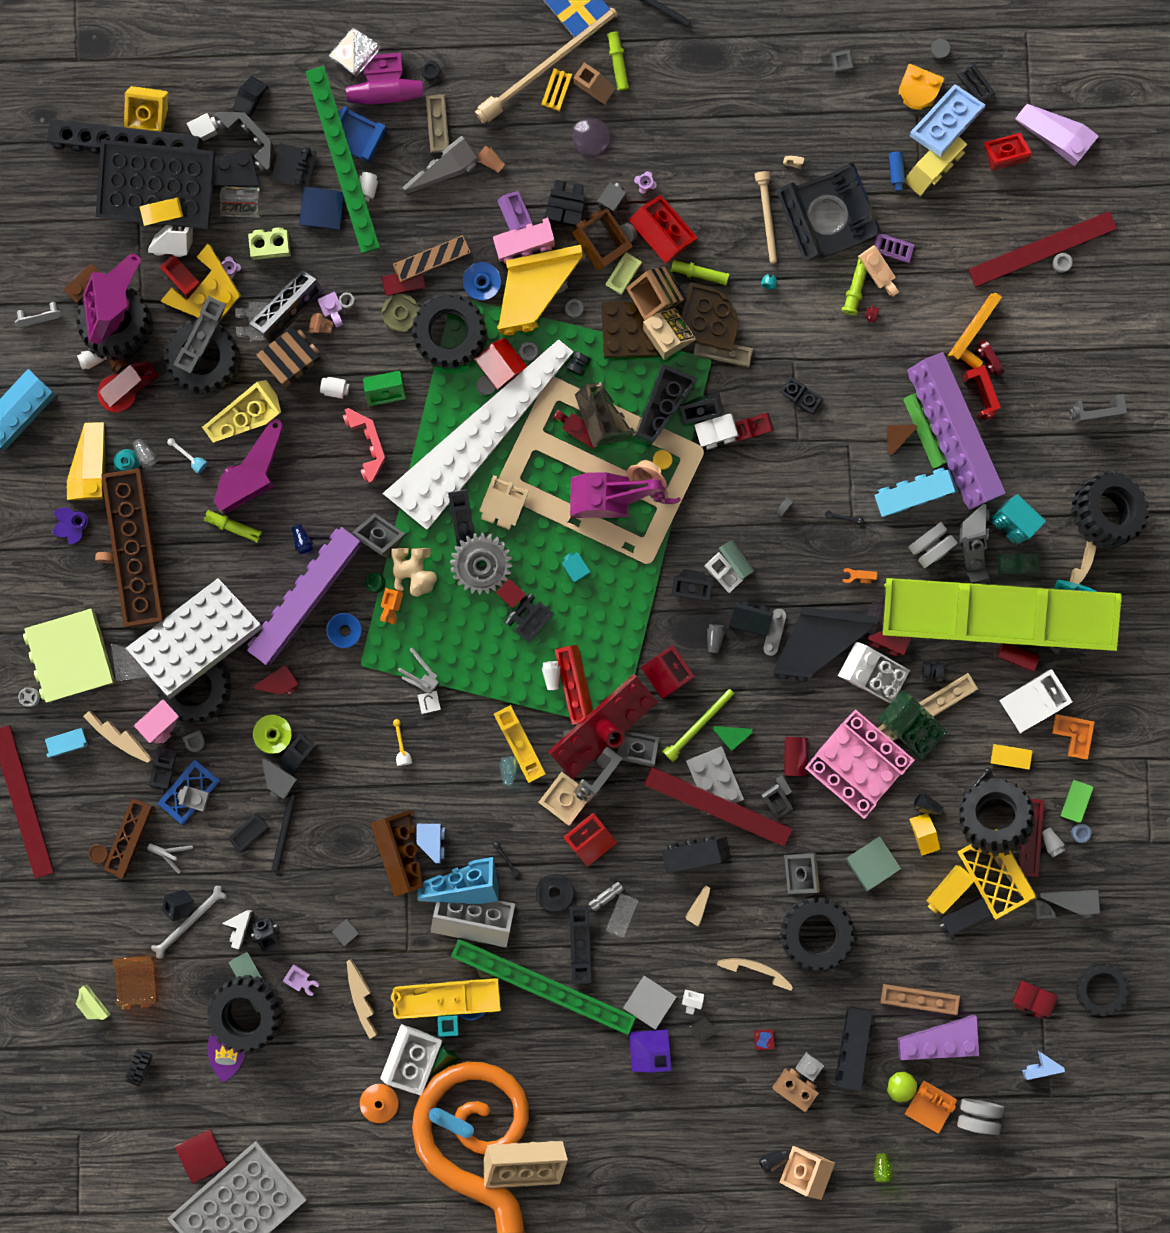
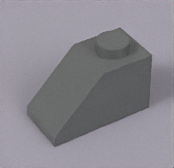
[262,758,298,800]

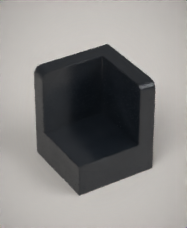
[162,890,194,922]

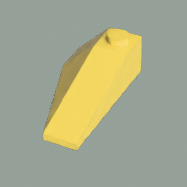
[202,380,281,442]

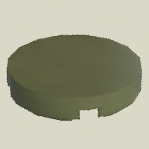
[382,294,419,332]

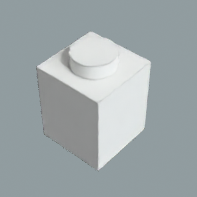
[187,113,218,141]

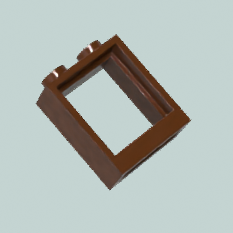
[572,208,633,271]

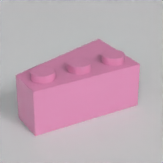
[493,218,555,263]

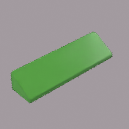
[904,393,947,468]

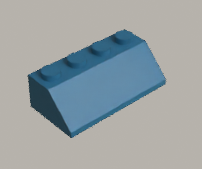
[0,369,56,451]

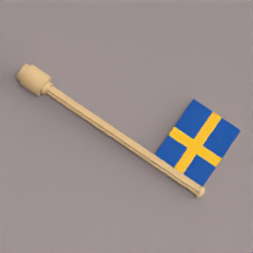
[475,0,618,124]

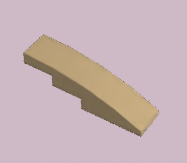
[83,711,153,763]
[347,958,377,1039]

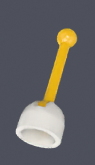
[393,719,412,766]

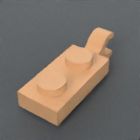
[858,245,899,296]

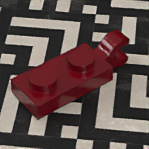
[553,410,604,449]

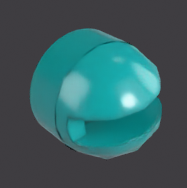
[761,274,777,290]

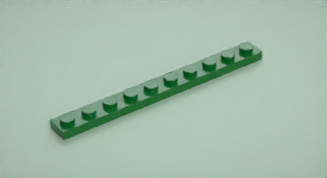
[306,66,380,254]
[451,939,636,1035]

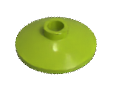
[253,715,292,753]

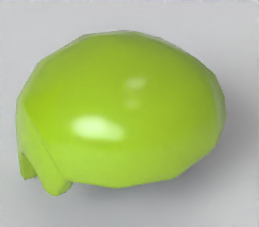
[887,1072,917,1103]

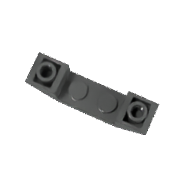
[215,112,273,173]
[962,532,990,585]

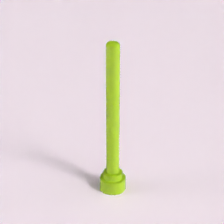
[662,689,734,762]

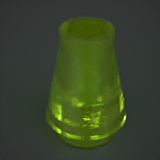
[873,1154,892,1182]

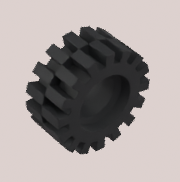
[125,1049,153,1087]

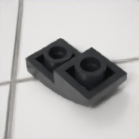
[780,377,824,415]

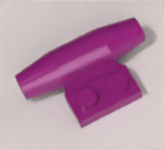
[346,53,424,105]

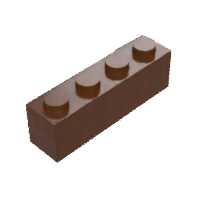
[370,809,423,897]

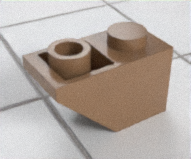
[573,62,616,104]

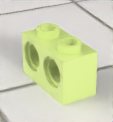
[248,228,291,260]

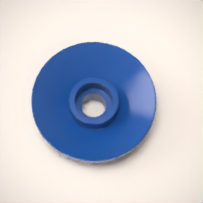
[463,262,501,300]

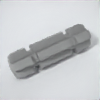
[589,882,624,911]

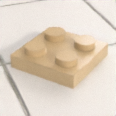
[538,772,587,825]

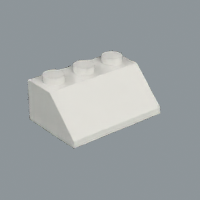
[380,1024,442,1095]

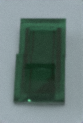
[998,553,1040,574]

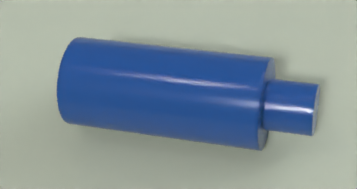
[889,152,905,191]

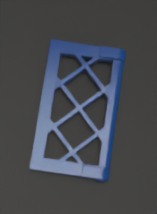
[157,759,220,825]

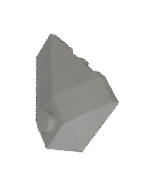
[403,136,478,194]

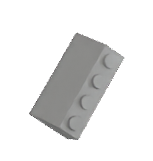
[431,900,515,947]

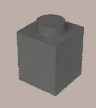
[597,182,626,215]

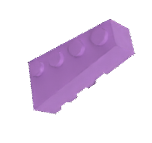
[897,1015,979,1060]

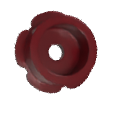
[865,305,879,323]

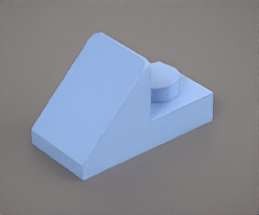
[1022,1051,1065,1080]

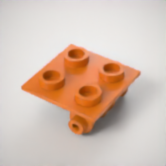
[905,1080,957,1134]

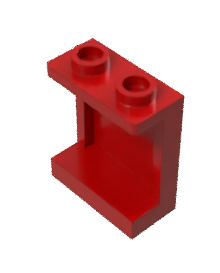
[961,365,1001,421]

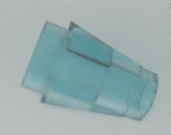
[499,756,518,785]

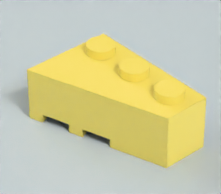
[905,137,967,196]

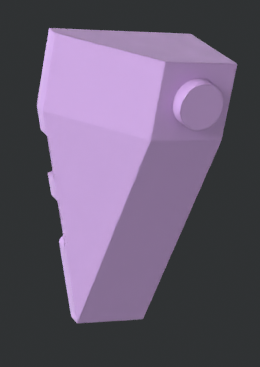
[1015,104,1098,166]

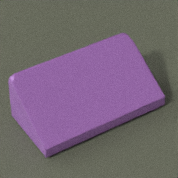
[498,191,534,231]

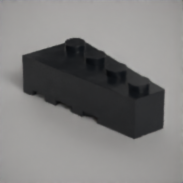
[632,364,698,446]

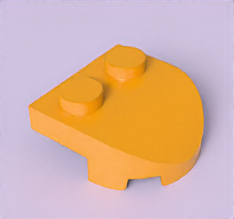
[899,64,944,110]

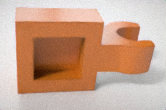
[842,568,877,584]
[380,588,403,624]

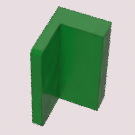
[363,371,406,407]

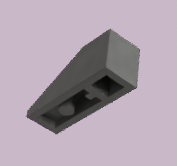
[1037,890,1100,918]

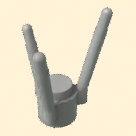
[398,648,439,694]

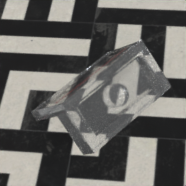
[220,187,260,218]

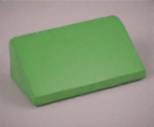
[1060,780,1094,823]

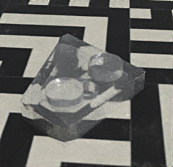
[111,644,149,681]

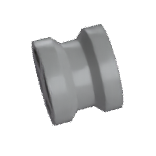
[18,688,41,707]

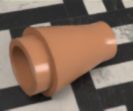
[477,146,505,173]

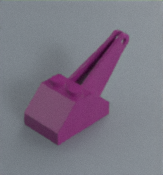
[83,254,141,344]
[214,419,283,515]

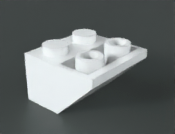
[148,225,193,257]

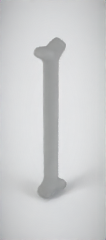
[151,886,227,959]

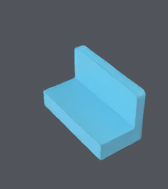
[45,728,88,758]

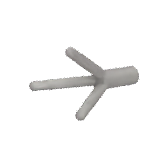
[147,843,193,874]

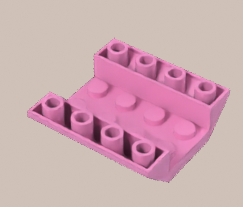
[805,709,914,819]

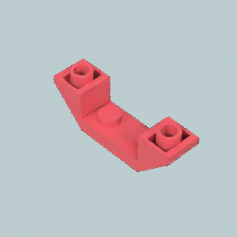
[343,408,386,484]

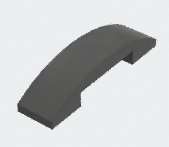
[173,295,226,373]

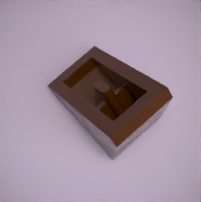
[886,424,918,457]

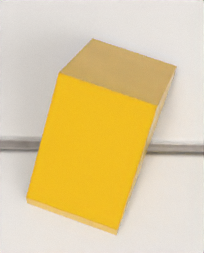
[909,813,940,856]

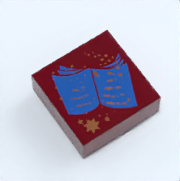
[754,1029,775,1050]

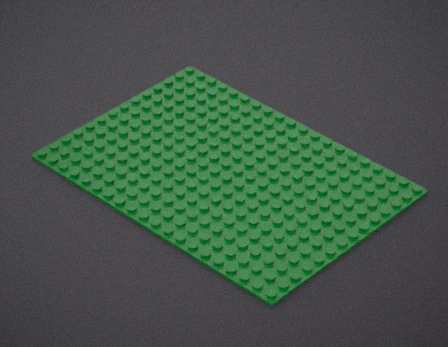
[361,298,711,717]

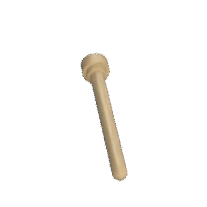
[755,171,777,264]

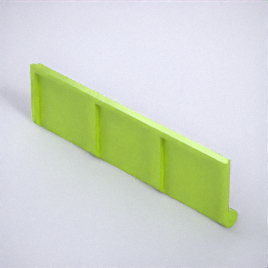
[883,578,1122,651]

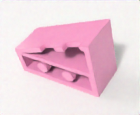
[134,700,179,743]

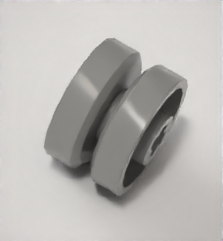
[908,522,957,569]
[957,1098,1004,1135]

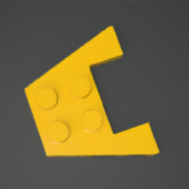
[161,244,241,320]

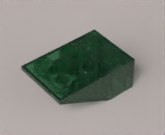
[877,691,948,760]

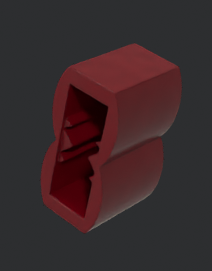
[1012,980,1058,1019]

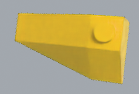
[67,423,106,500]

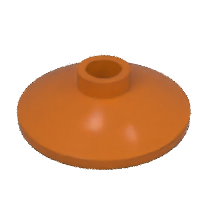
[360,1084,399,1123]

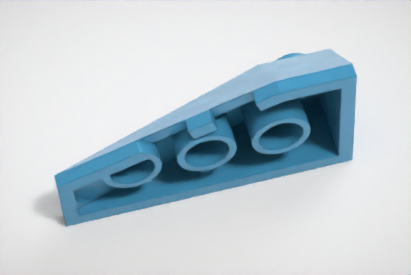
[417,857,499,904]

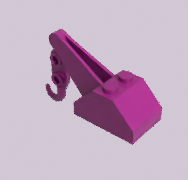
[570,472,681,518]

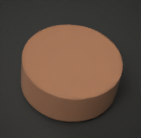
[95,552,114,563]

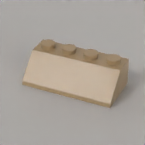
[484,1141,567,1188]

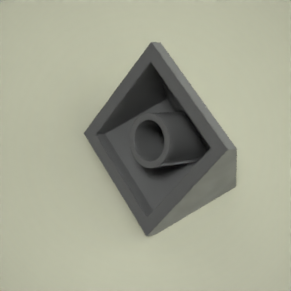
[352,513,405,559]
[617,731,659,767]
[784,853,820,894]

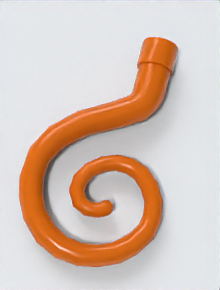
[412,1061,529,1233]

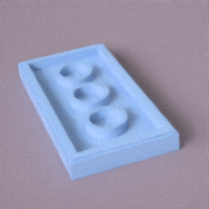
[909,84,985,157]

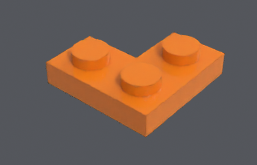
[1052,714,1094,760]

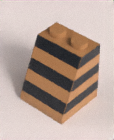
[626,266,687,320]
[257,328,320,389]

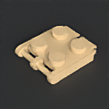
[480,476,529,530]

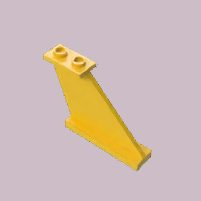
[497,245,585,336]

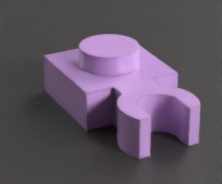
[283,964,320,996]

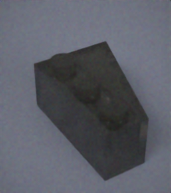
[574,382,635,447]

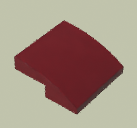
[175,1129,228,1184]

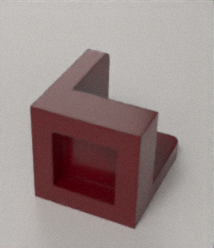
[496,579,526,608]

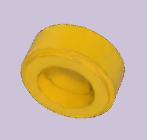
[653,450,672,470]

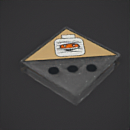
[329,27,380,77]

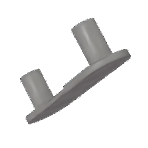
[15,302,62,327]
[764,609,786,656]

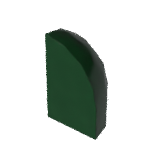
[429,1043,459,1076]

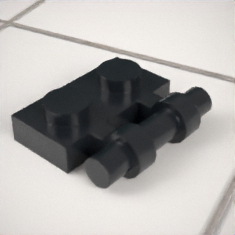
[505,593,554,643]

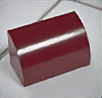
[995,643,1039,672]
[784,737,808,776]

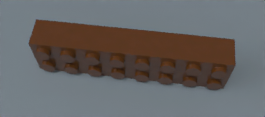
[101,468,165,628]

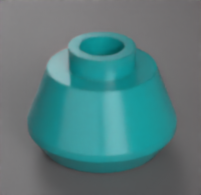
[114,449,140,472]

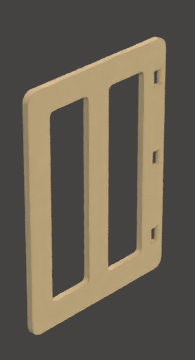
[496,377,704,564]

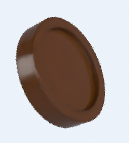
[88,844,108,863]

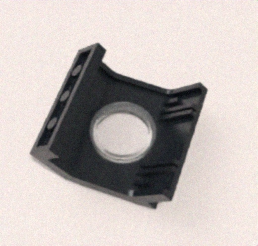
[776,162,881,261]

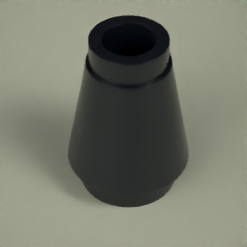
[913,793,944,817]
[759,1150,789,1174]

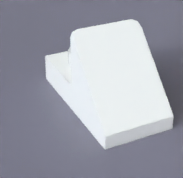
[222,910,252,949]

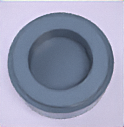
[1071,824,1092,843]

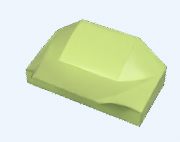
[76,985,111,1020]

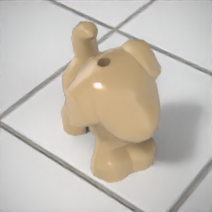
[391,548,437,597]

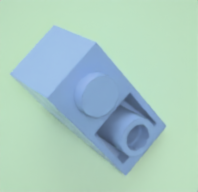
[417,823,445,863]

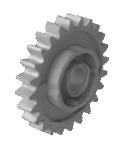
[450,533,512,595]

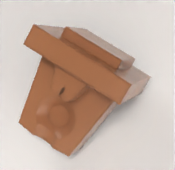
[309,313,333,334]

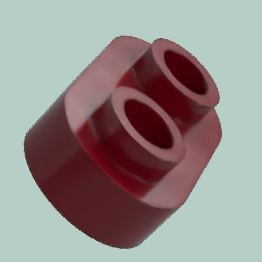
[976,340,1004,377]

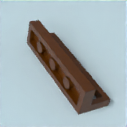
[103,798,154,879]

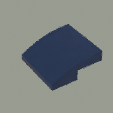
[299,187,344,231]

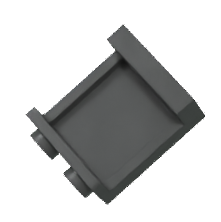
[1069,394,1127,425]
[573,747,622,803]

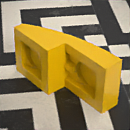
[140,198,183,226]

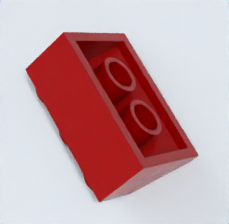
[629,195,698,263]

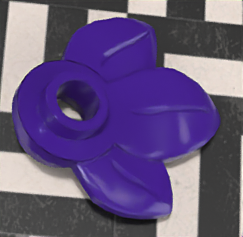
[52,507,88,545]

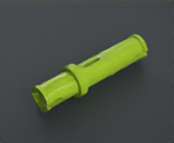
[607,32,629,91]
[671,259,729,286]
[204,510,262,543]

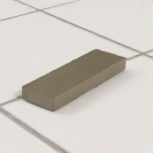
[426,94,449,154]
[693,343,753,368]

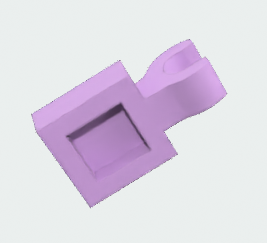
[317,292,343,328]

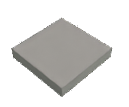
[623,976,676,1030]

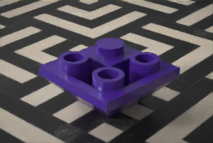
[629,1029,671,1072]

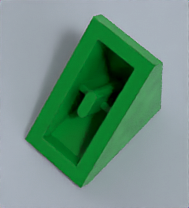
[713,726,753,751]

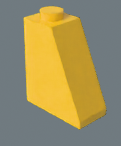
[926,865,976,914]

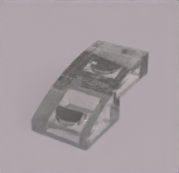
[606,893,639,938]

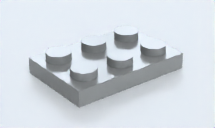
[686,746,744,814]

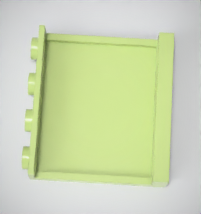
[23,609,116,703]

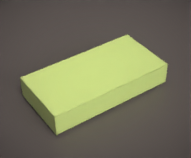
[606,252,642,295]

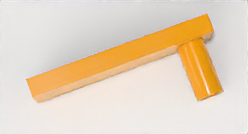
[948,293,1002,369]

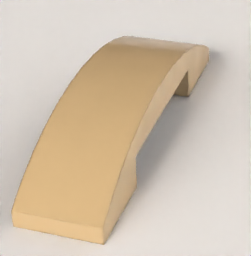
[1070,541,1096,584]
[717,958,793,991]

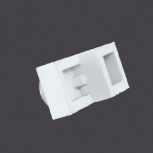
[704,552,743,593]

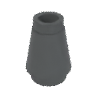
[707,624,726,653]

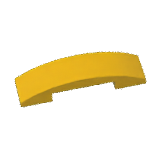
[494,705,545,783]

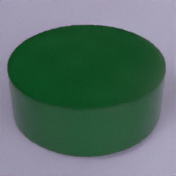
[365,573,385,593]

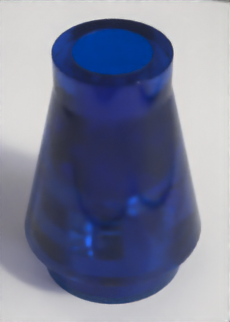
[291,524,313,554]

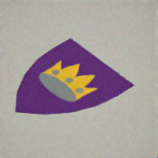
[208,1036,245,1082]

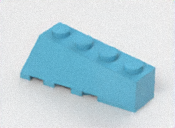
[875,468,959,517]

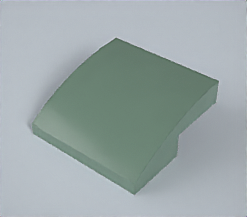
[719,540,754,580]
[845,836,901,891]

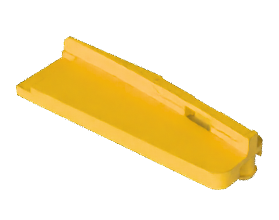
[391,978,501,1019]

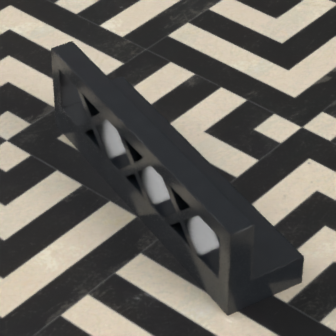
[249,270,324,344]

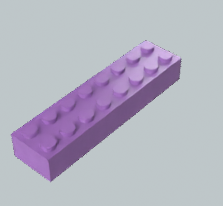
[907,352,1005,510]
[247,527,363,666]

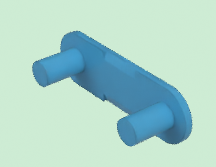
[429,1108,474,1138]

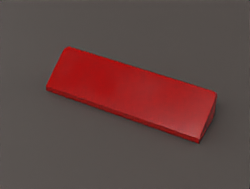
[555,645,593,725]

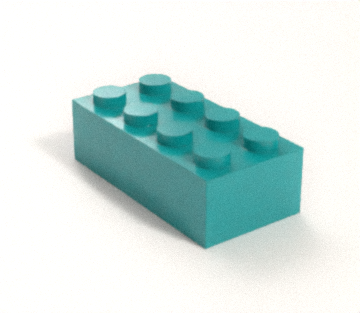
[990,494,1046,544]

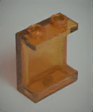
[112,955,157,1009]

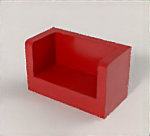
[160,255,201,299]

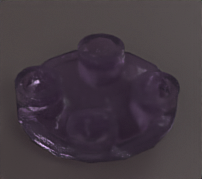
[572,118,610,156]

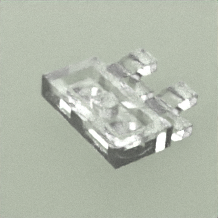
[235,302,268,342]

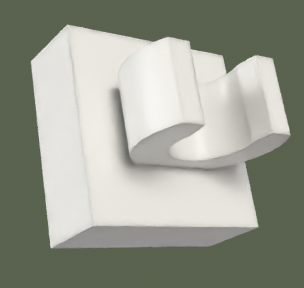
[682,989,704,1015]

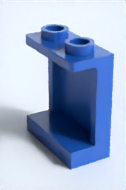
[338,106,386,163]

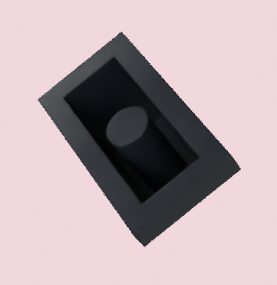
[680,392,724,424]

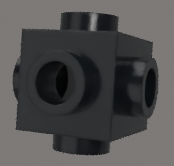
[251,916,281,952]

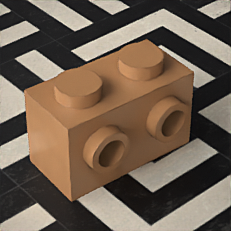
[772,1068,818,1112]

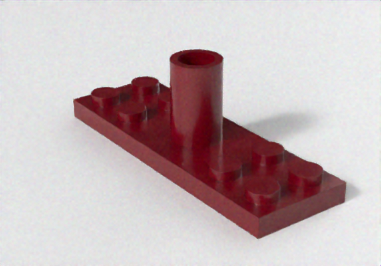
[548,674,658,780]

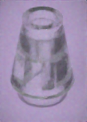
[132,439,157,468]

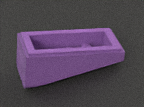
[874,234,914,263]

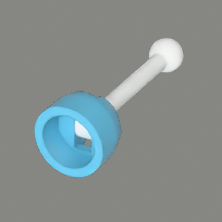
[167,438,208,474]

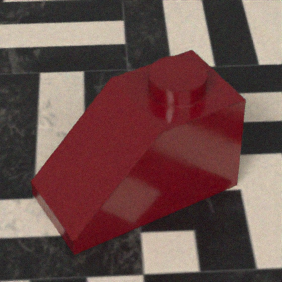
[253,665,300,696]

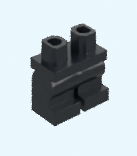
[544,180,585,227]

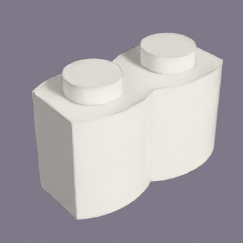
[695,413,739,450]

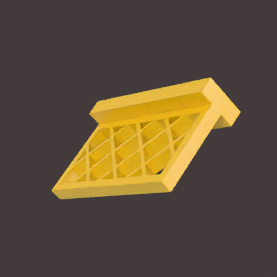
[958,829,1037,920]

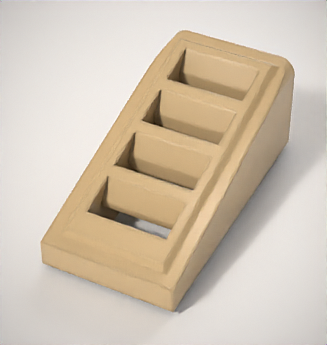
[685,886,710,927]

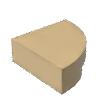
[783,156,804,169]

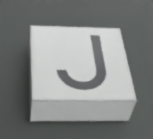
[418,691,441,714]

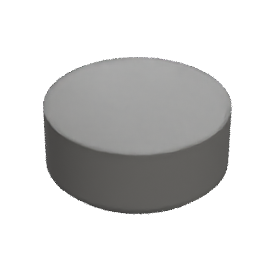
[1052,253,1073,273]

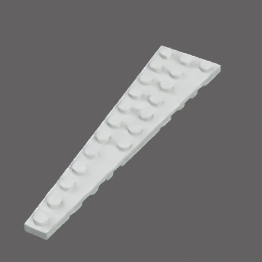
[383,340,574,530]

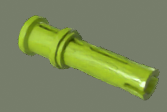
[841,258,867,316]

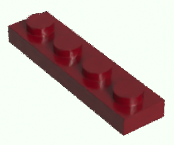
[1019,799,1044,877]

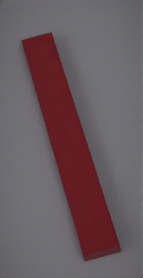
[968,211,1117,287]
[0,725,54,878]
[644,767,792,846]

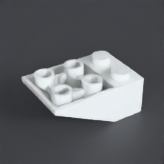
[838,642,910,704]
[999,669,1072,733]

